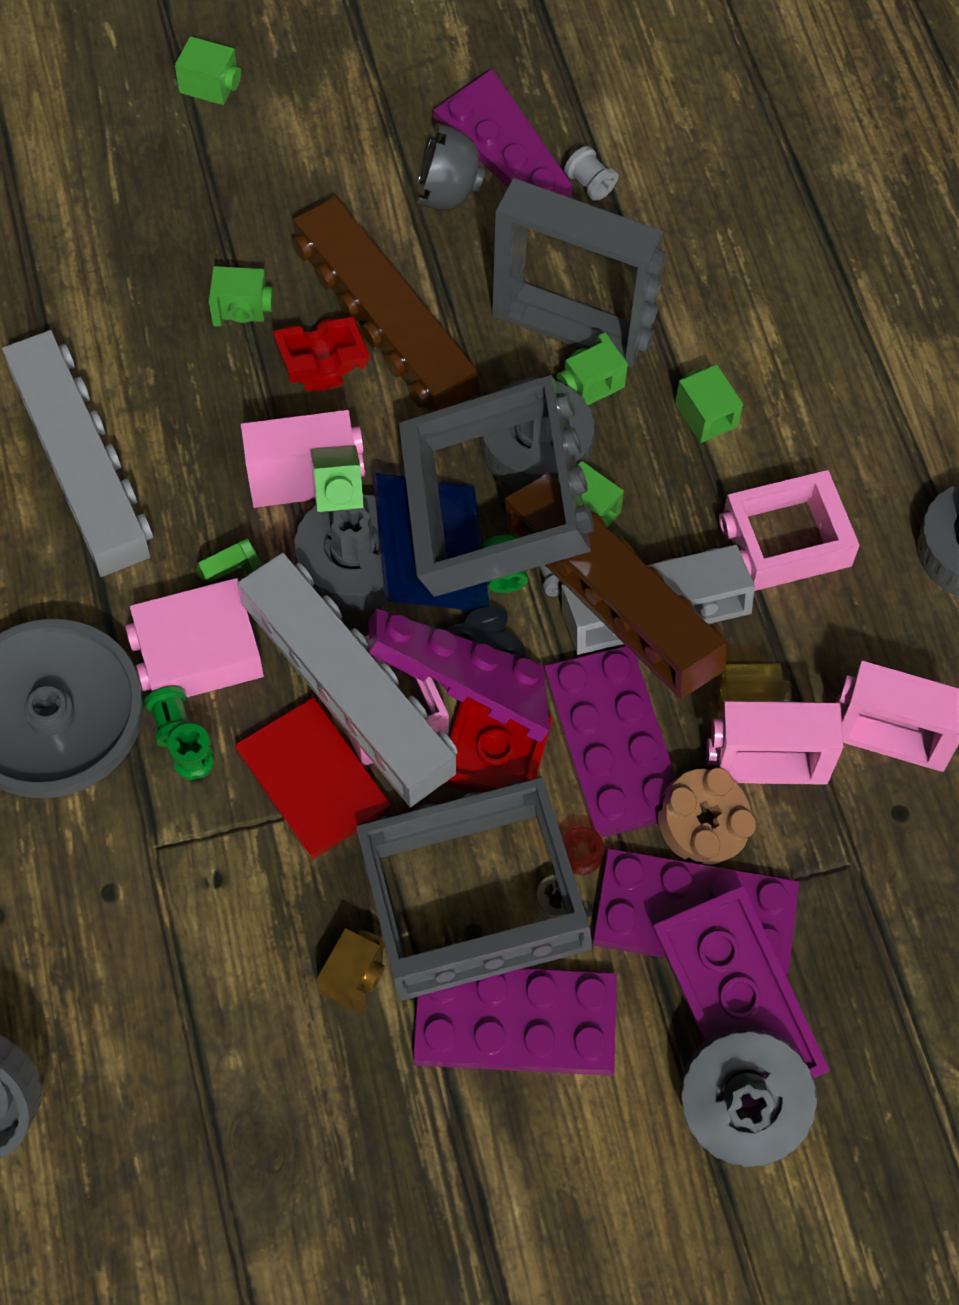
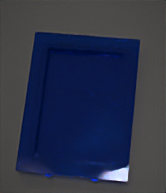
[373,473,490,611]

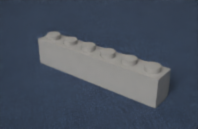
[2,330,153,577]
[237,552,458,808]

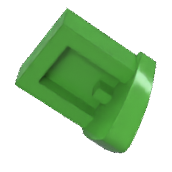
[196,538,263,586]

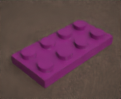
[544,646,676,839]
[593,849,799,977]
[652,885,830,1108]
[413,969,617,1076]

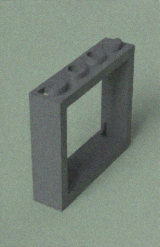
[492,178,667,368]
[399,375,594,597]
[356,777,592,1001]

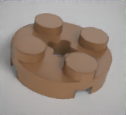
[658,768,756,866]

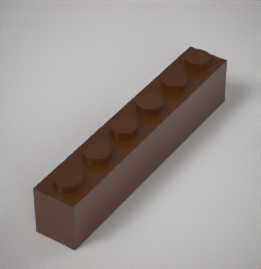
[292,197,477,413]
[505,472,727,700]

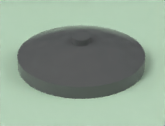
[0,619,144,798]

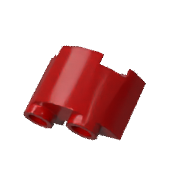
[272,317,370,391]

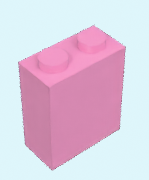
[241,410,365,508]
[125,578,264,703]

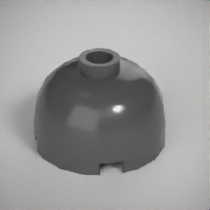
[414,123,485,210]

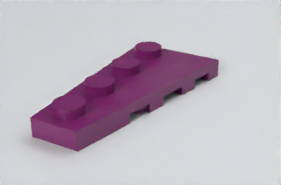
[433,69,572,197]
[369,608,550,743]

